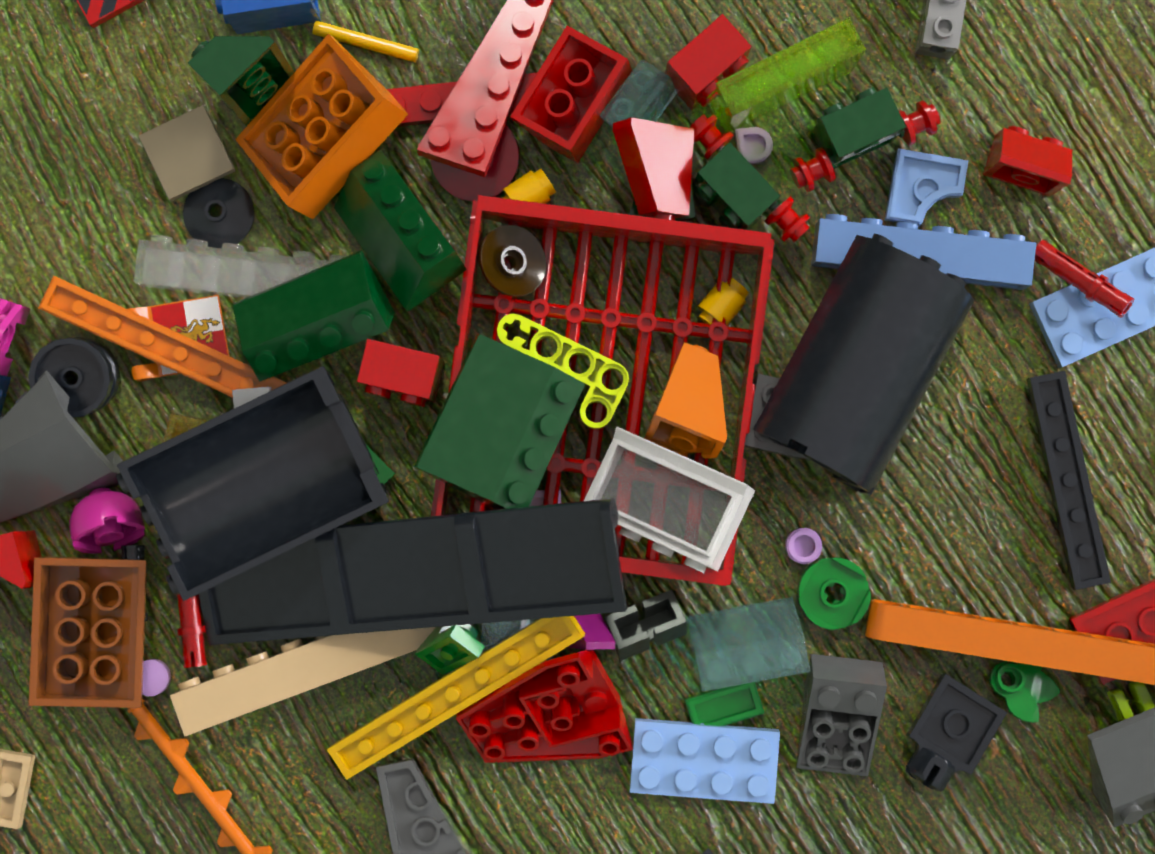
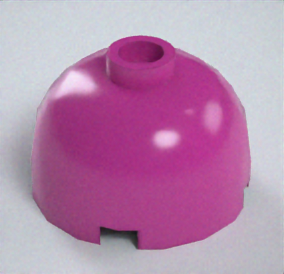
[69,488,145,554]

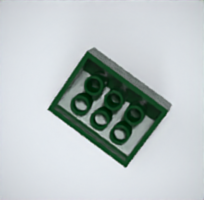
[414,334,585,510]

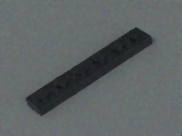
[1026,371,1111,590]

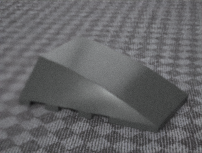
[0,370,123,523]

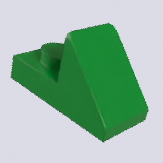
[415,624,485,675]

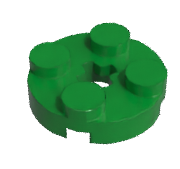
[797,557,871,630]

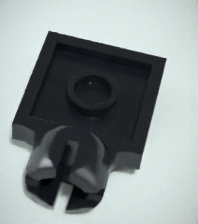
[906,674,1007,792]

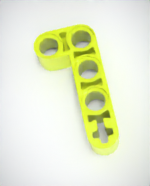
[497,314,629,429]

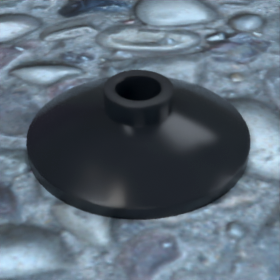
[183,178,255,249]

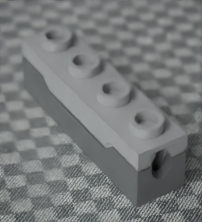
[915,0,966,60]

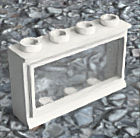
[584,427,755,573]

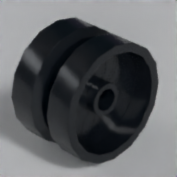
[28,337,120,418]

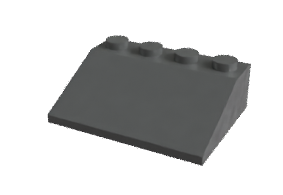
[1087,707,1155,827]

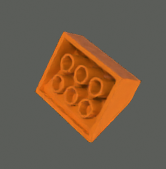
[235,34,408,219]

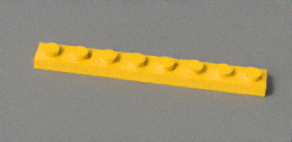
[327,616,585,780]

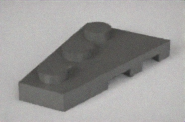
[376,758,467,854]

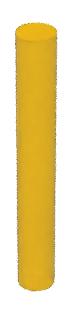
[312,21,419,63]

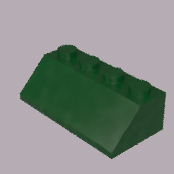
[188,36,294,126]
[334,149,467,312]
[233,250,395,382]

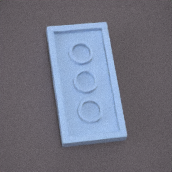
[1029,248,1155,368]
[630,718,780,804]

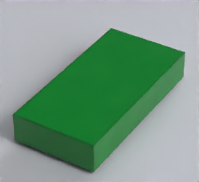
[684,677,764,726]

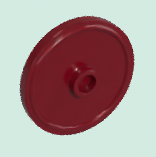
[431,125,520,201]

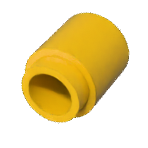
[503,168,556,204]
[697,278,749,326]

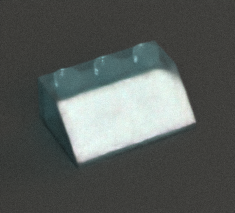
[686,597,811,692]

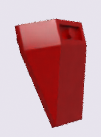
[456,650,633,763]

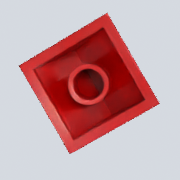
[0,530,42,589]

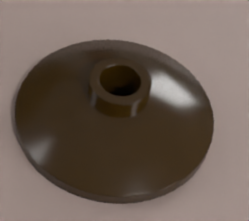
[479,225,546,297]

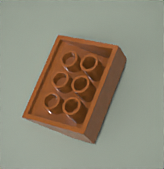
[29,556,147,708]

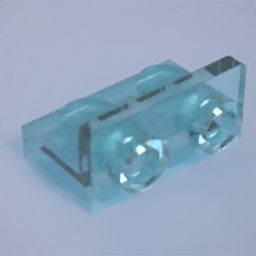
[600,60,677,127]

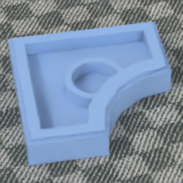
[885,148,969,226]

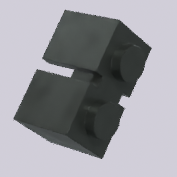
[605,590,687,661]

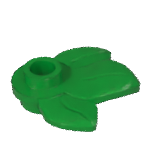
[989,661,1060,723]

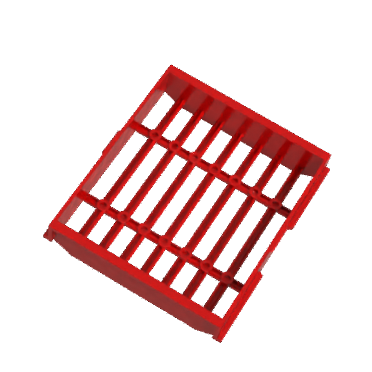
[431,195,775,586]

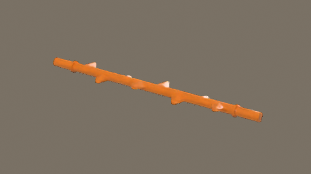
[128,699,273,854]

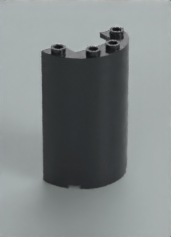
[753,234,974,496]
[116,366,389,601]

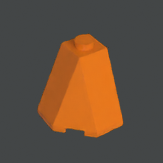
[644,342,727,458]

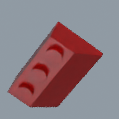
[510,26,634,163]

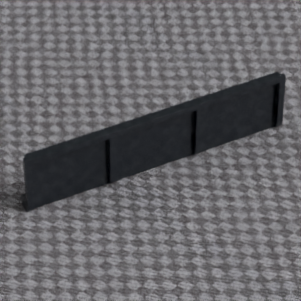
[199,498,627,645]

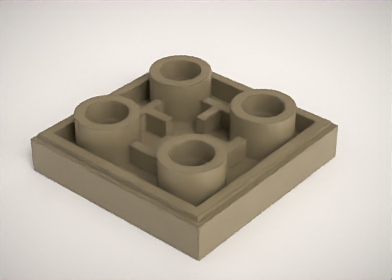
[138,105,236,202]

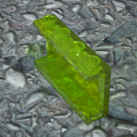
[711,17,866,133]

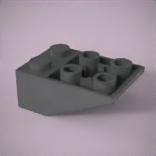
[796,654,887,776]

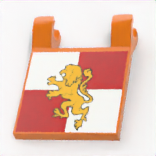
[128,295,230,382]

